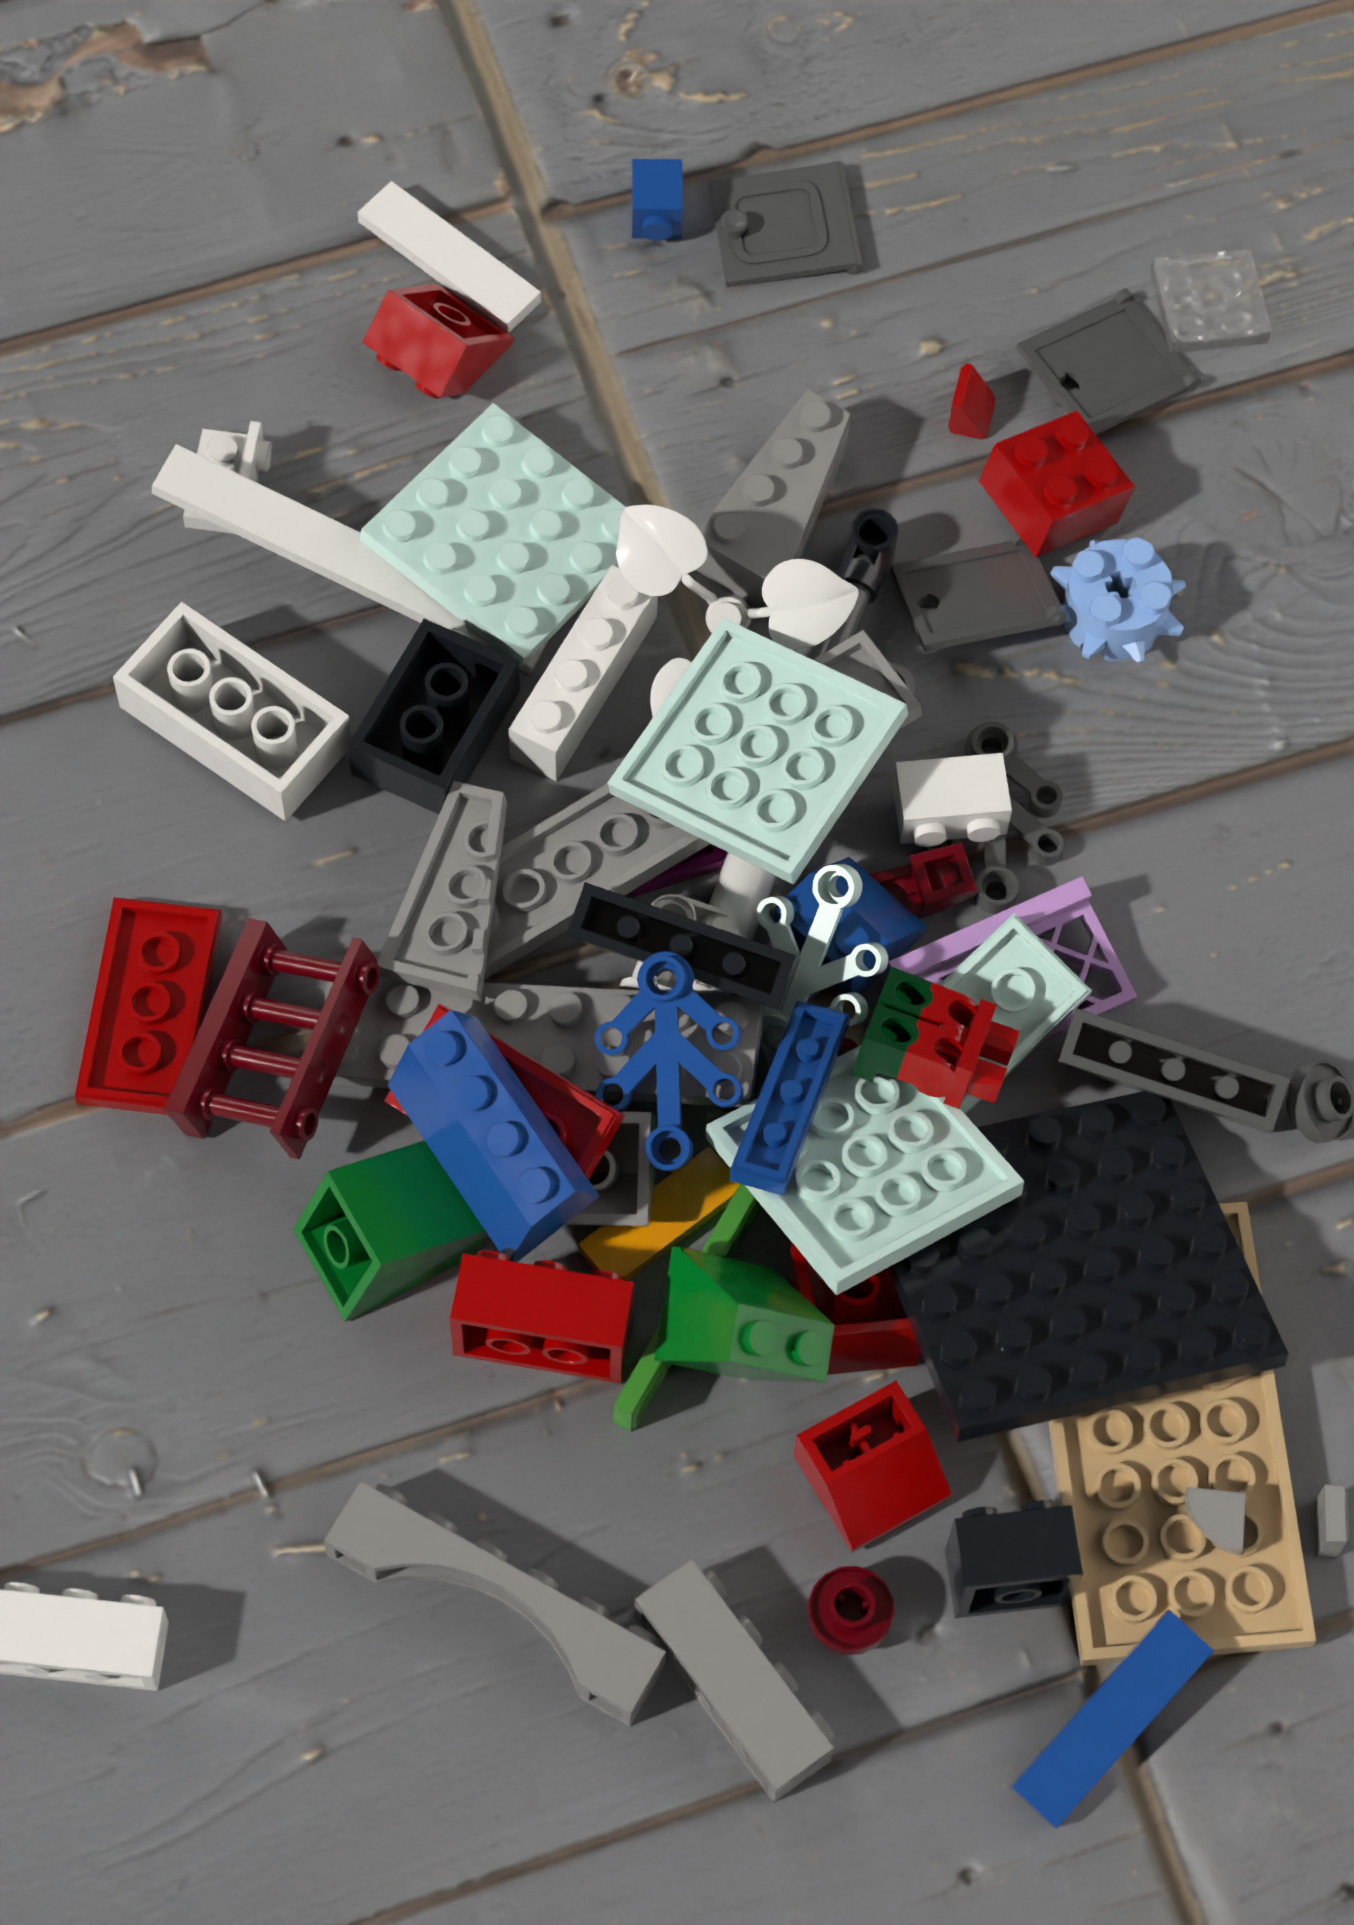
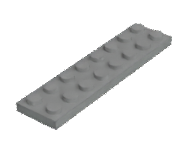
[323,977,764,1107]

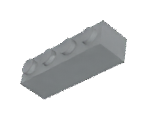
[634,1559,835,1802]

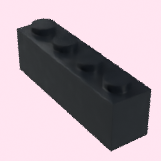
[566,882,800,1011]

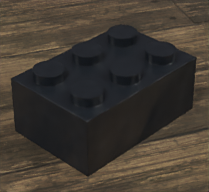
[348,618,520,815]

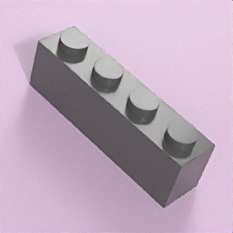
[1057,1008,1290,1133]

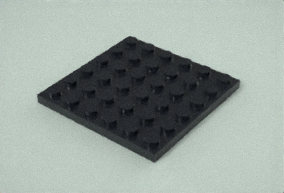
[888,1091,1289,1442]

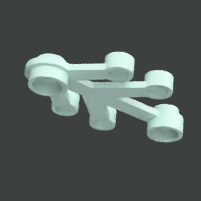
[756,864,888,1052]

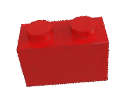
[362,284,515,399]
[790,1244,920,1375]

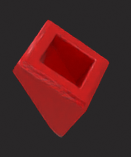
[948,363,996,440]

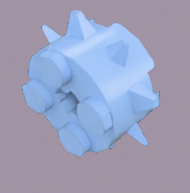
[1050,537,1186,663]

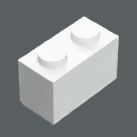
[892,753,1012,847]

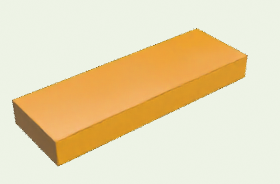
[578,1146,739,1281]

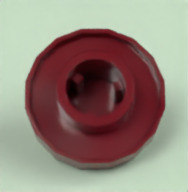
[807,1566,894,1655]

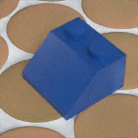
[773,857,927,1003]

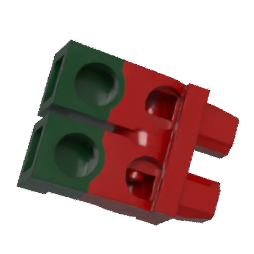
[851,967,1020,1109]

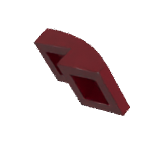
[869,842,977,919]

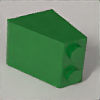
[293,1140,488,1322]
[654,1247,834,1382]

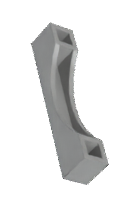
[324,1481,666,1726]

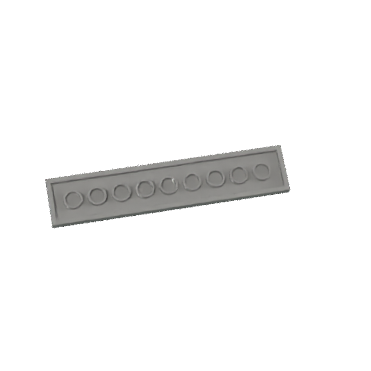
[484,630,923,980]

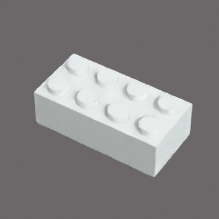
[113,602,352,822]

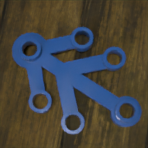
[594,952,744,1172]

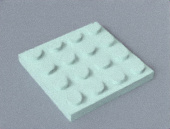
[359,403,626,668]
[607,618,908,885]
[706,1045,1024,1295]

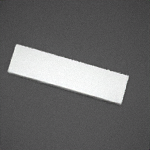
[358,181,541,333]

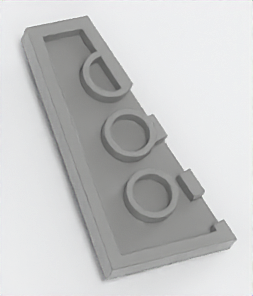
[377,781,508,1001]

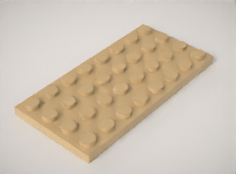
[1048,1201,1316,1666]

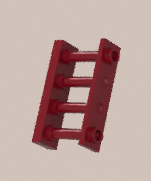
[164,918,380,1160]

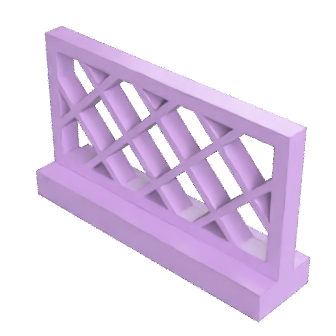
[881,876,1137,1042]

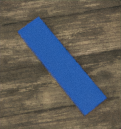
[729,1000,850,1196]
[1010,1610,1214,1829]

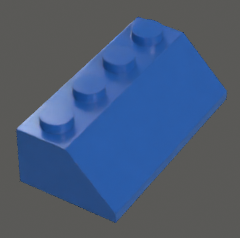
[388,1009,600,1262]

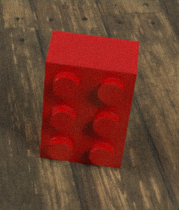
[450,1251,634,1384]

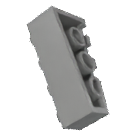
[695,389,851,608]

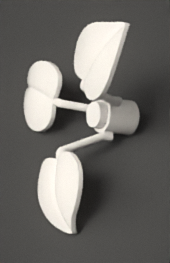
[617,504,859,717]

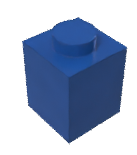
[632,159,683,241]

